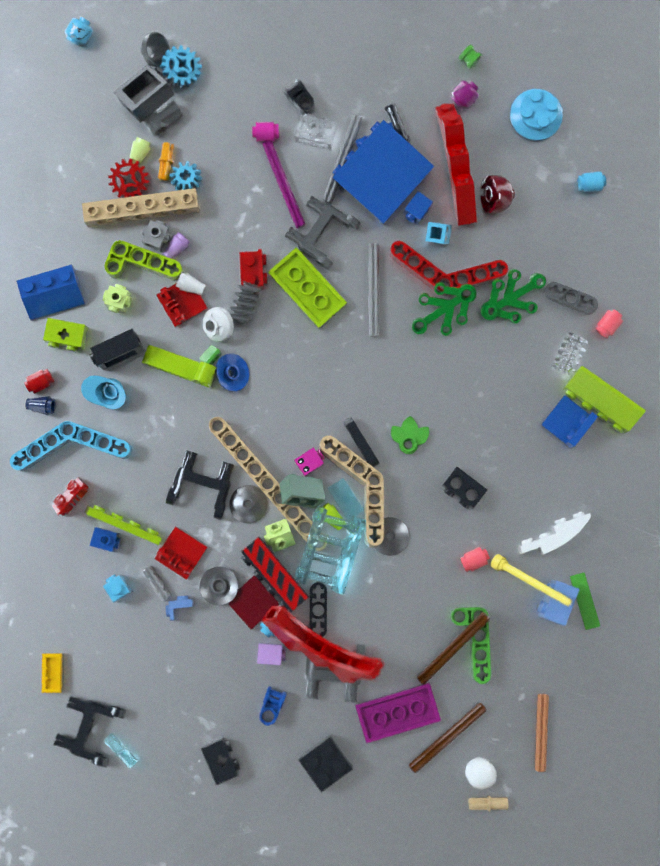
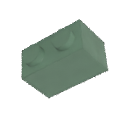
[279,474,325,508]

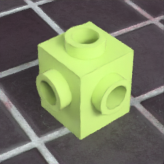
[103,284,132,313]
[264,519,296,552]

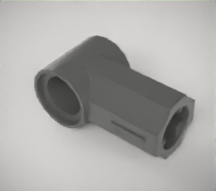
[143,100,183,136]

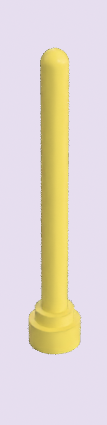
[491,554,572,606]

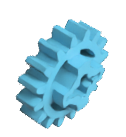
[160,45,202,88]

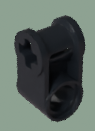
[282,78,315,116]

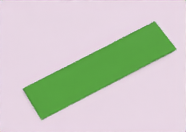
[570,572,600,630]

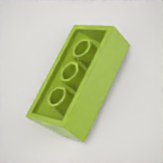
[563,366,646,433]

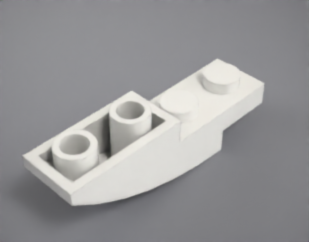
[517,511,591,555]

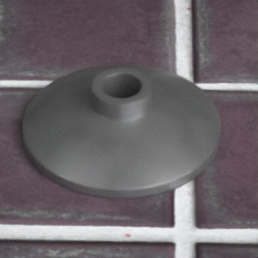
[229,485,268,523]
[371,517,409,556]
[200,567,238,606]

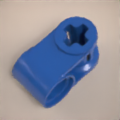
[259,686,287,726]

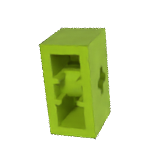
[43,318,88,352]

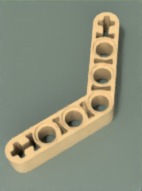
[319,436,384,548]

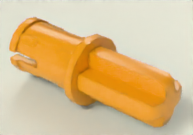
[158,142,174,181]

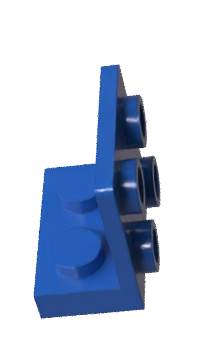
[542,396,598,448]

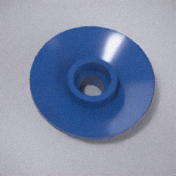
[216,353,249,392]

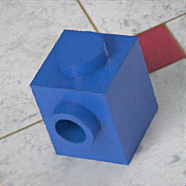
[89,527,121,552]

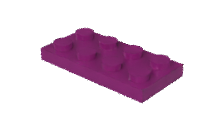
[355,683,441,743]

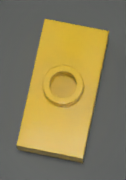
[42,653,63,693]

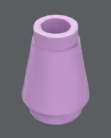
[163,232,190,259]

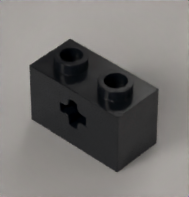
[201,737,241,785]

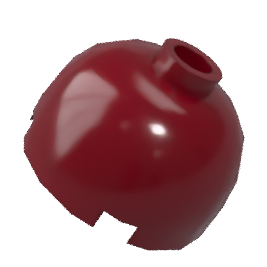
[480,175,515,213]

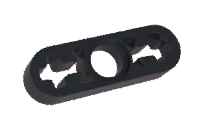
[343,417,380,467]
[309,582,327,637]

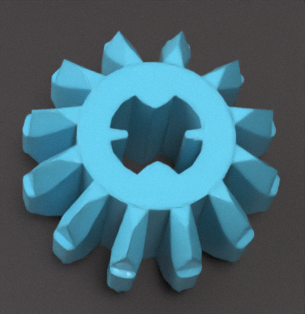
[170,161,202,191]

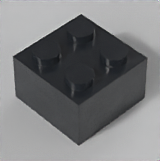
[298,735,353,792]

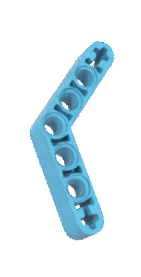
[10,421,132,471]

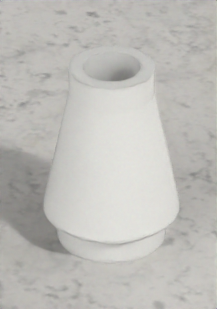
[176,272,205,295]

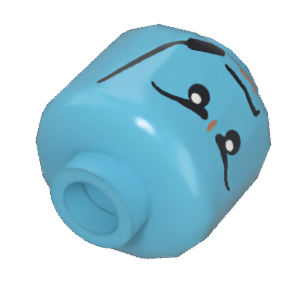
[65,17,93,46]

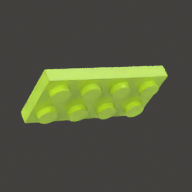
[268,247,347,329]

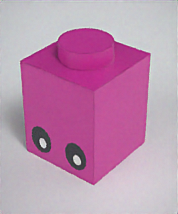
[294,447,325,477]

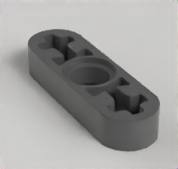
[544,282,598,314]

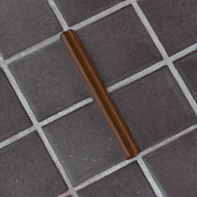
[417,612,490,684]
[409,703,487,773]

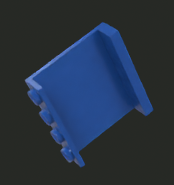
[332,120,434,224]

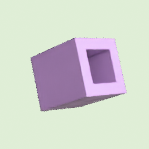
[257,643,286,665]

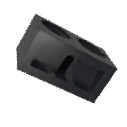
[442,467,488,509]

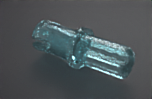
[104,733,138,769]

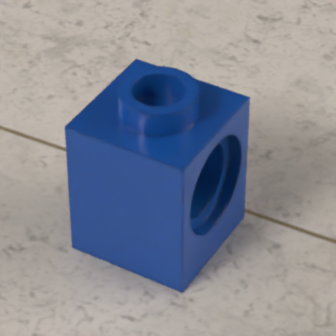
[404,191,433,224]

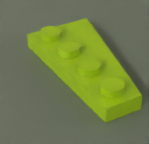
[85,505,162,545]

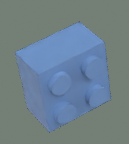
[537,580,579,626]

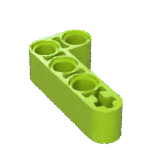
[104,240,184,281]
[141,345,217,388]

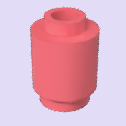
[595,309,623,338]
[460,547,490,572]

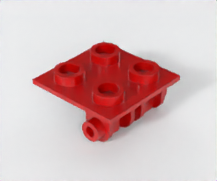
[156,283,208,327]
[52,477,89,516]
[154,526,208,580]

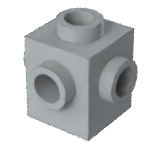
[142,220,171,252]

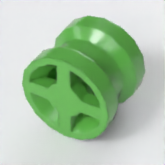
[458,45,482,69]

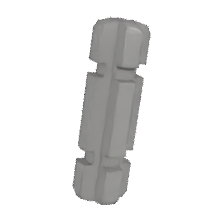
[143,566,171,601]

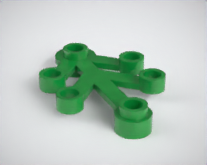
[480,269,546,323]
[412,282,477,336]

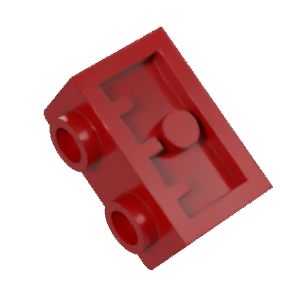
[239,249,268,290]

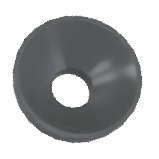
[141,32,170,67]

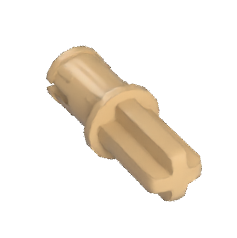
[468,796,508,812]

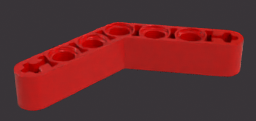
[390,241,508,295]

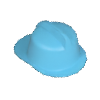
[81,375,126,409]

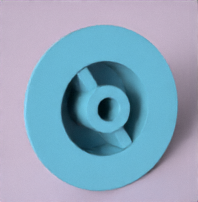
[510,89,563,141]

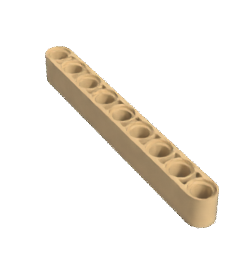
[209,417,327,551]

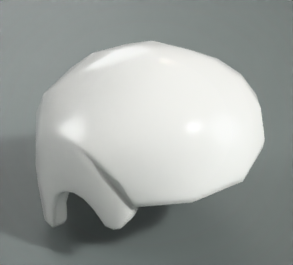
[465,757,497,790]

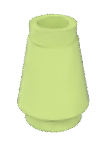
[129,137,151,166]

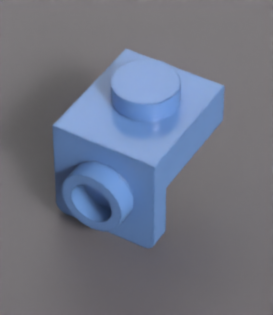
[166,595,194,621]

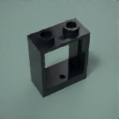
[113,64,175,123]
[89,328,145,370]

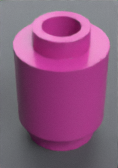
[252,122,279,142]

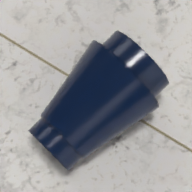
[25,396,56,415]

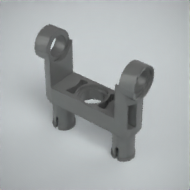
[285,196,361,270]
[305,644,365,703]

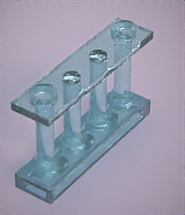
[295,506,366,595]

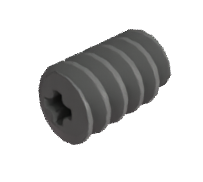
[230,281,262,324]

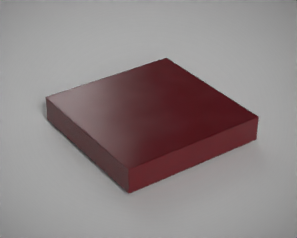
[228,575,279,630]

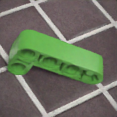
[450,607,491,684]

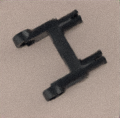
[166,450,234,520]
[53,696,126,767]

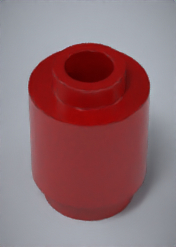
[24,369,54,394]

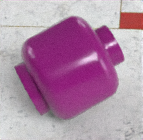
[451,80,479,109]

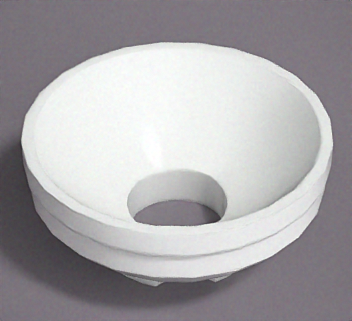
[203,307,234,342]

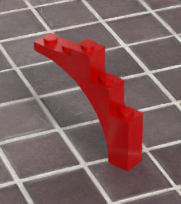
[435,103,477,226]
[261,606,385,683]

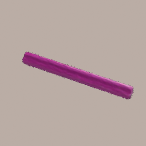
[263,141,305,228]

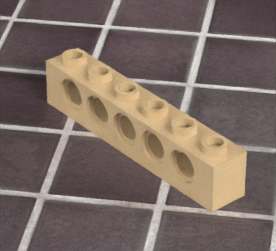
[82,188,200,227]

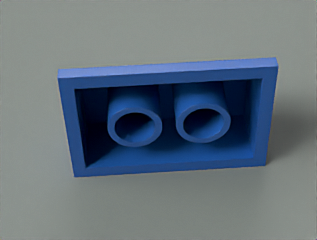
[16,264,86,321]

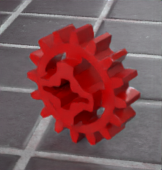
[108,158,150,198]

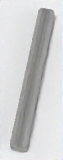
[323,115,362,204]
[369,243,379,337]

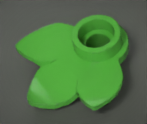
[391,416,429,454]

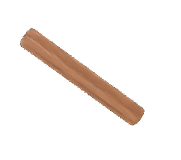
[535,694,549,772]

